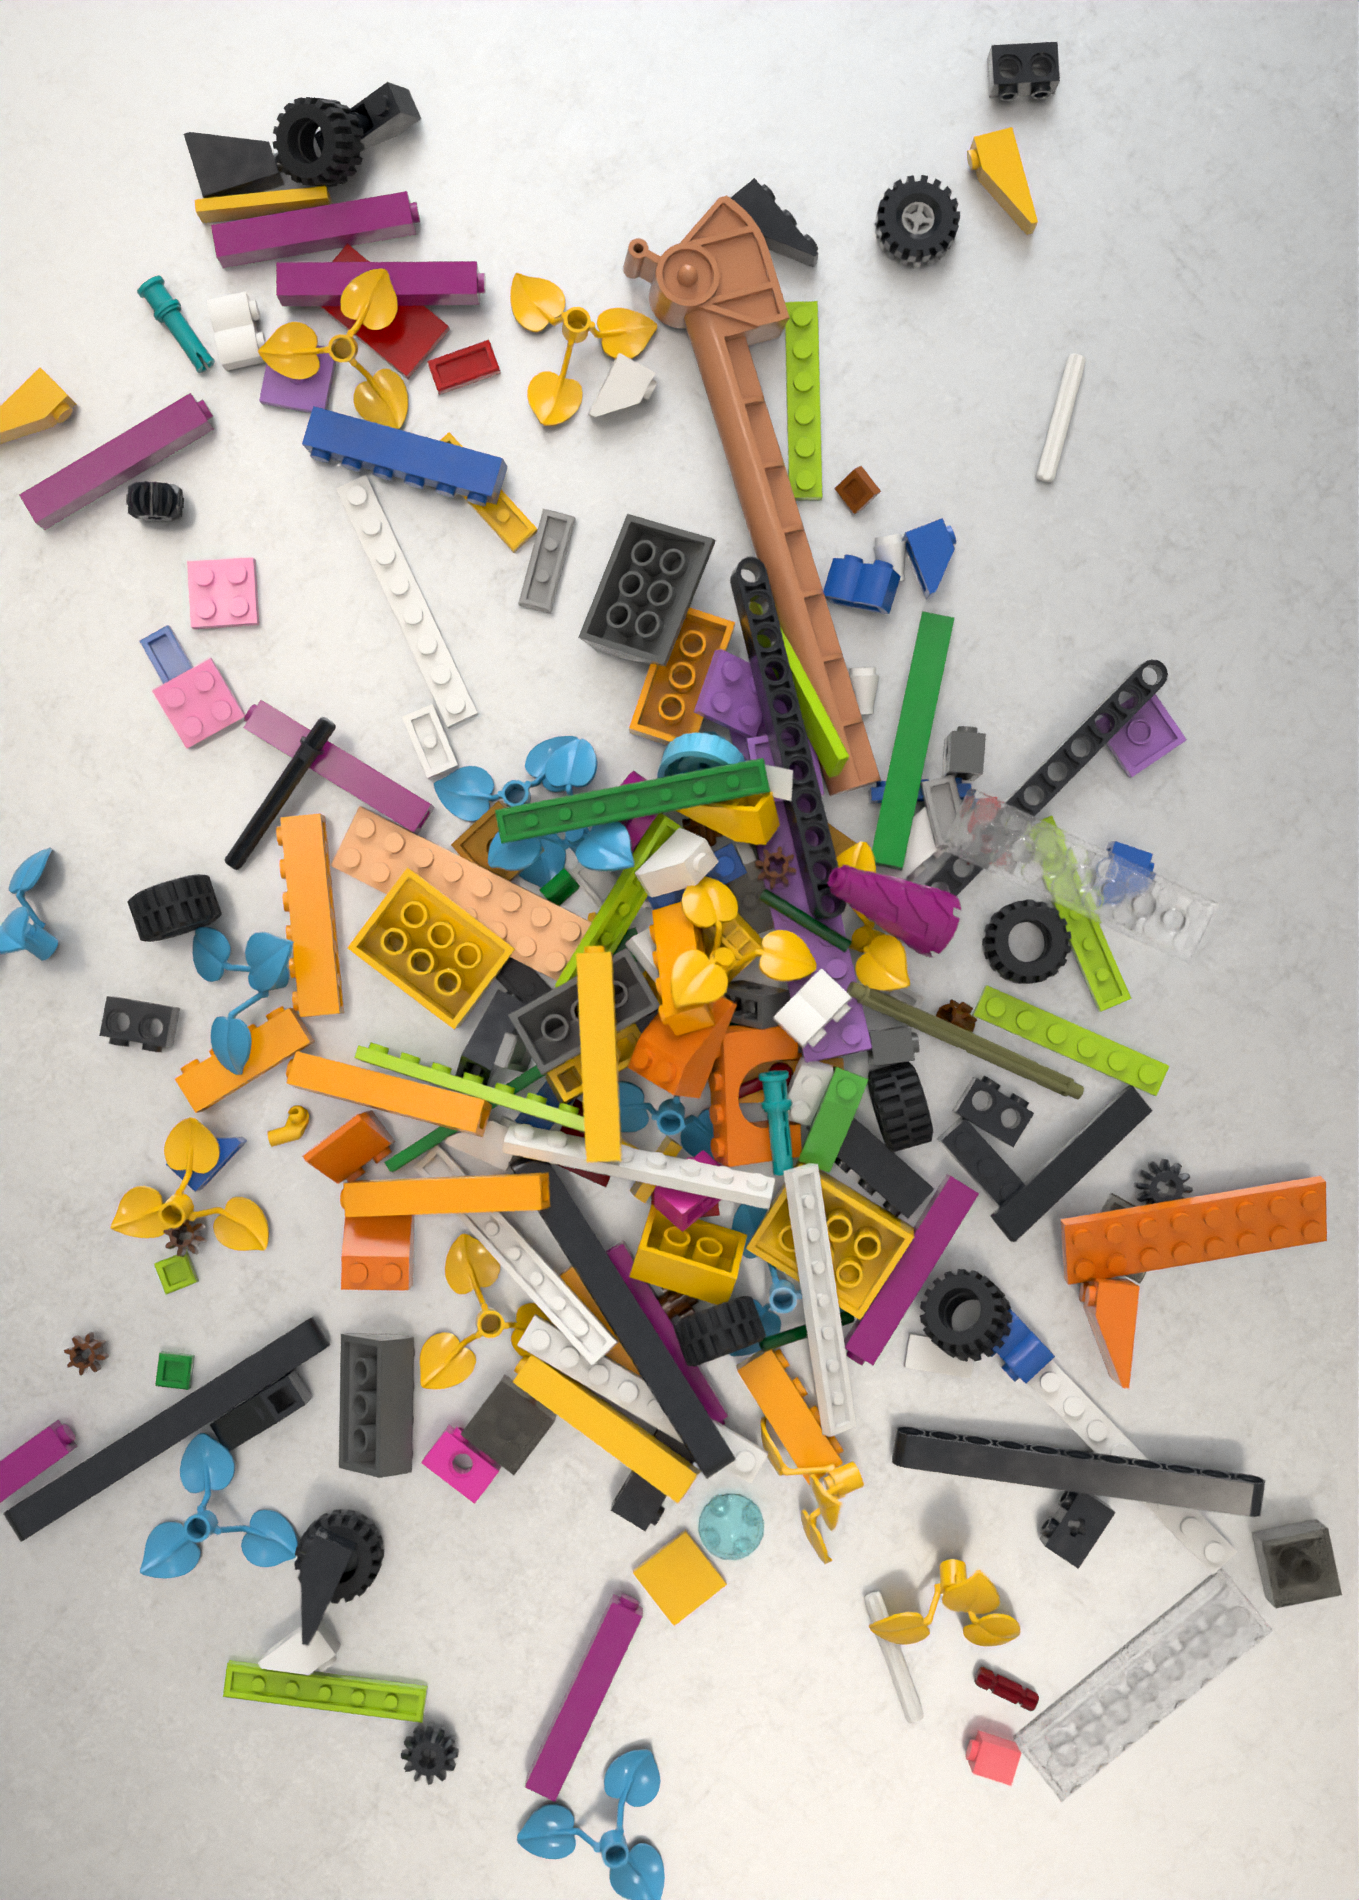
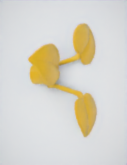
[258,268,408,429]
[510,273,657,426]
[837,842,911,991]
[671,877,817,1008]
[110,1117,269,1251]
[420,1233,556,1390]
[760,1416,864,1564]
[869,1559,1021,1647]

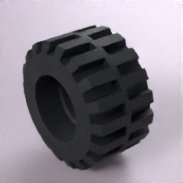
[272,97,365,187]
[127,874,222,942]
[982,899,1072,984]
[867,1061,933,1153]
[920,1269,1012,1362]
[673,1296,766,1366]
[294,1509,384,1604]

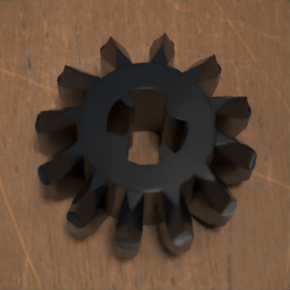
[126,481,184,521]
[1134,1159,1193,1205]
[401,1723,459,1785]

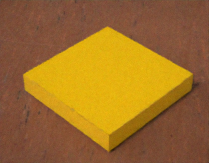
[633,1529,727,1626]

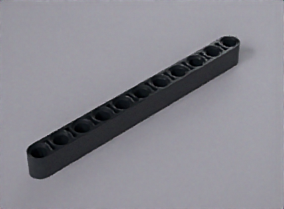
[730,557,847,921]
[923,659,1168,896]
[508,1156,736,1479]
[3,1317,331,1542]
[892,1426,1265,1517]

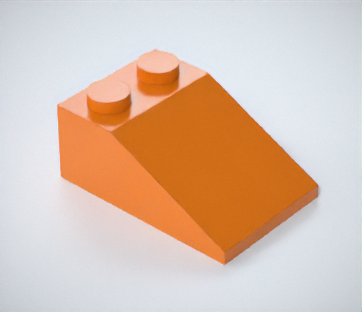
[627,996,737,1098]
[302,1110,396,1184]
[341,1215,415,1291]
[1079,1277,1140,1389]

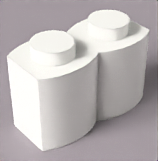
[207,292,266,371]
[773,969,851,1048]

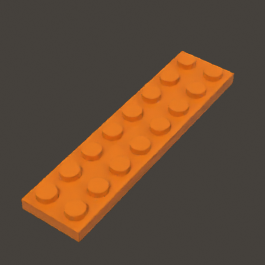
[1060,1176,1327,1285]

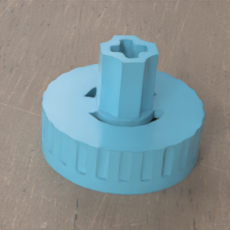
[657,731,745,778]

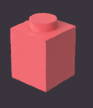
[966,1730,1021,1786]

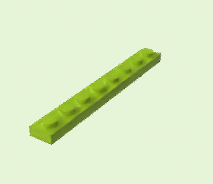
[354,1042,585,1133]

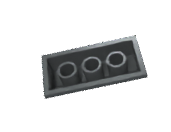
[508,948,660,1075]
[339,1333,415,1478]

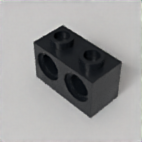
[987,42,1060,101]
[99,996,180,1053]
[952,1076,1034,1148]

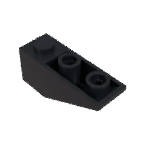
[314,82,422,153]
[731,178,819,267]
[210,1369,312,1452]

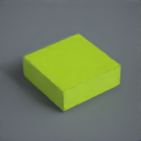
[154,1250,199,1294]

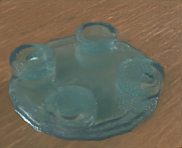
[698,1493,764,1560]

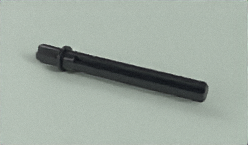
[225,717,336,870]

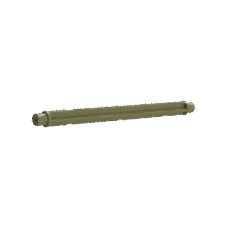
[846,981,1084,1100]

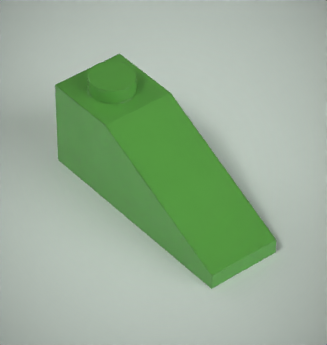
[798,1066,869,1173]

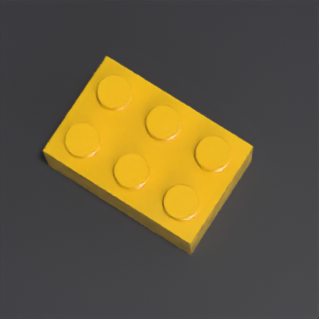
[629,1204,747,1305]

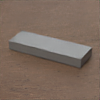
[518,508,576,614]

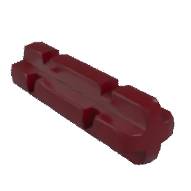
[974,1667,1039,1711]

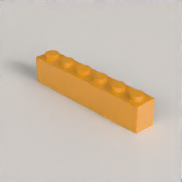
[276,813,345,1017]

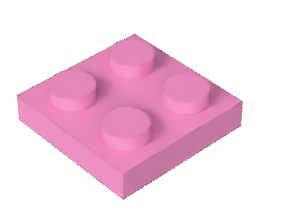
[187,557,259,629]
[152,658,245,749]

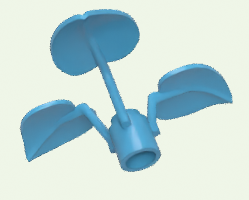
[434,736,578,888]
[488,739,635,871]
[0,848,59,961]
[192,927,294,1075]
[619,1081,715,1160]
[729,1204,845,1356]
[140,1433,298,1578]
[517,1749,665,1900]

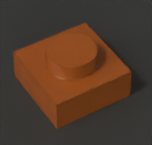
[834,466,881,514]

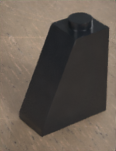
[183,132,284,198]
[455,989,527,1086]

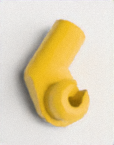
[267,1105,309,1147]

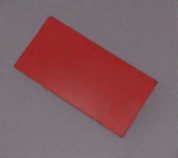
[318,244,450,379]

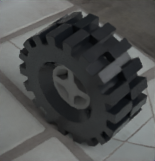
[875,175,960,268]

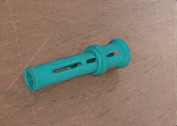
[137,275,215,373]
[758,1070,794,1176]

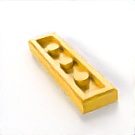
[194,186,332,223]
[440,432,538,553]

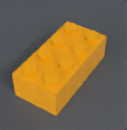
[629,607,735,745]

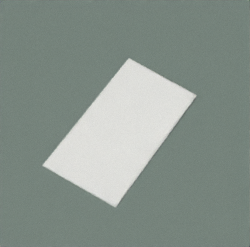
[746,760,793,801]

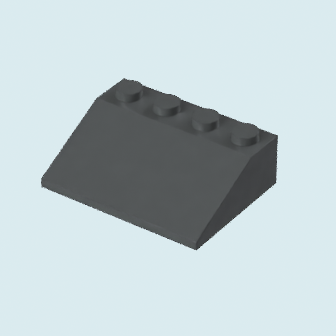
[578,514,716,667]

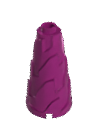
[828,865,961,957]

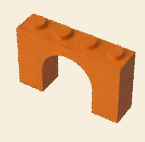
[708,1025,802,1167]

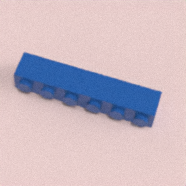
[302,406,508,506]

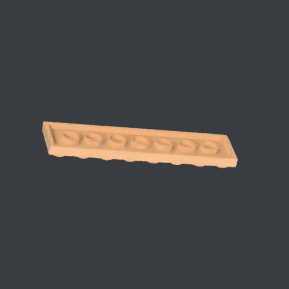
[331,806,592,981]

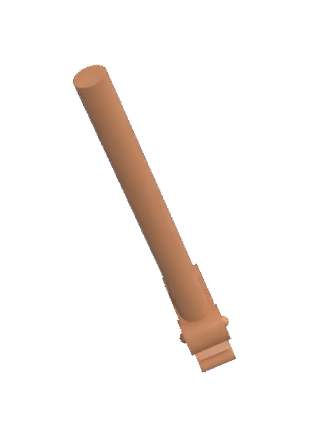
[623,195,881,796]

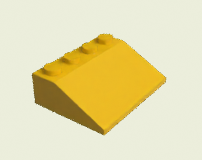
[347,867,515,1029]
[746,1161,914,1320]

